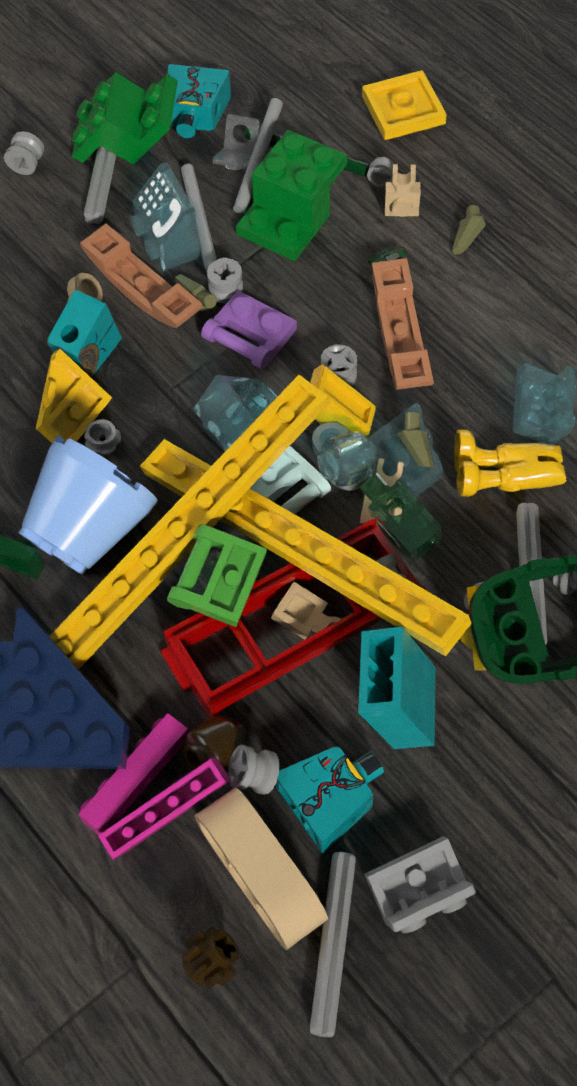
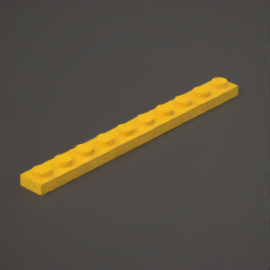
[50,375,330,669]
[140,439,472,657]

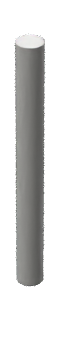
[233,98,283,215]
[181,164,217,273]

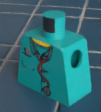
[168,64,231,138]
[275,747,384,854]

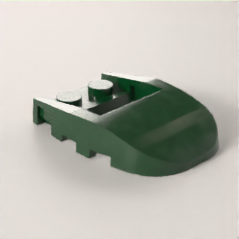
[469,555,577,684]

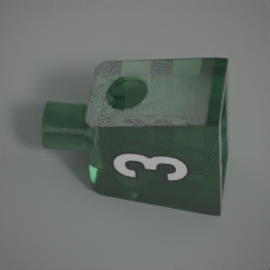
[360,473,442,565]

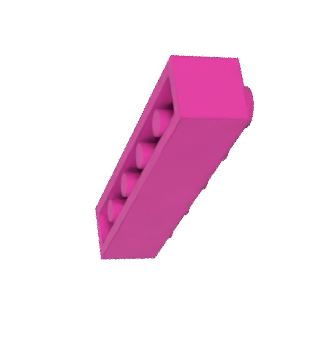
[78,713,189,835]
[98,757,231,860]

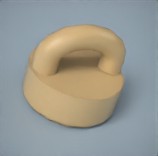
[67,272,103,303]

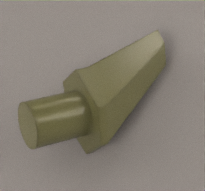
[452,205,486,255]
[175,274,217,311]
[398,412,434,468]

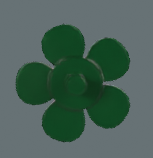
[367,247,407,267]

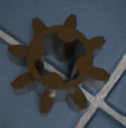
[182,926,239,989]

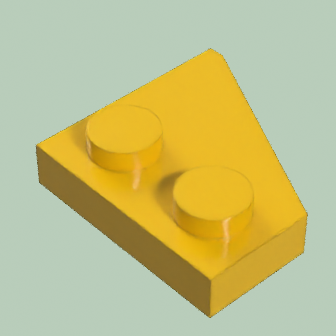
[36,349,112,443]

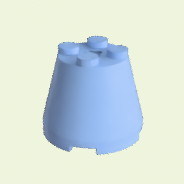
[19,435,158,575]

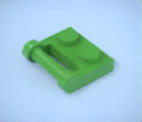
[167,525,267,627]

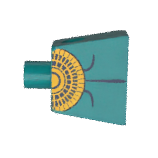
[47,289,122,377]

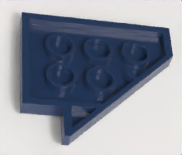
[0,608,130,769]

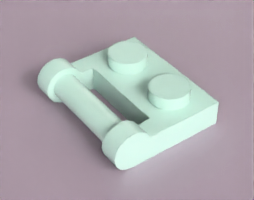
[250,446,331,514]

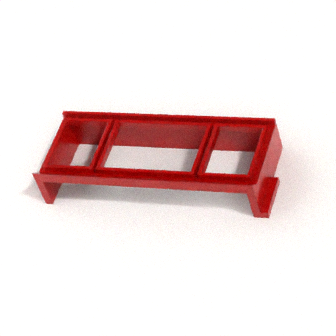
[160,518,428,718]

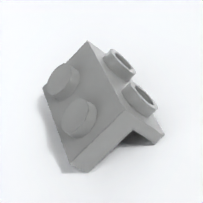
[364,836,476,933]

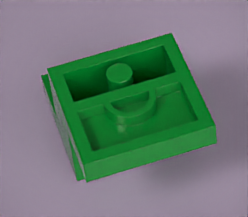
[71,72,178,165]
[236,130,347,261]

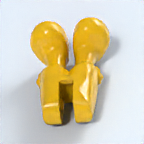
[454,430,566,497]

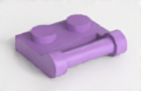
[201,291,297,370]

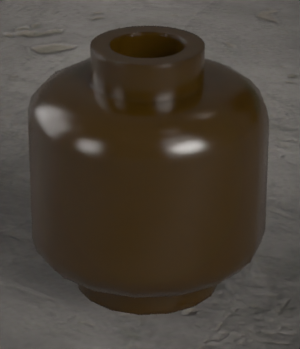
[183,715,248,773]

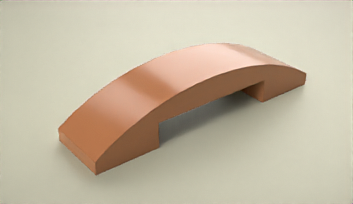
[80,224,202,328]
[372,258,434,390]

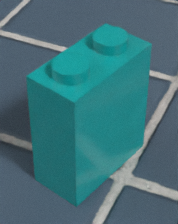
[358,627,436,749]

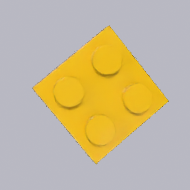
[362,70,447,141]

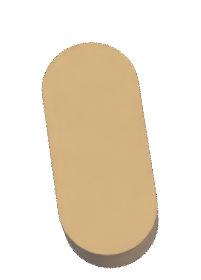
[194,787,328,950]

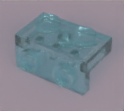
[513,363,577,445]

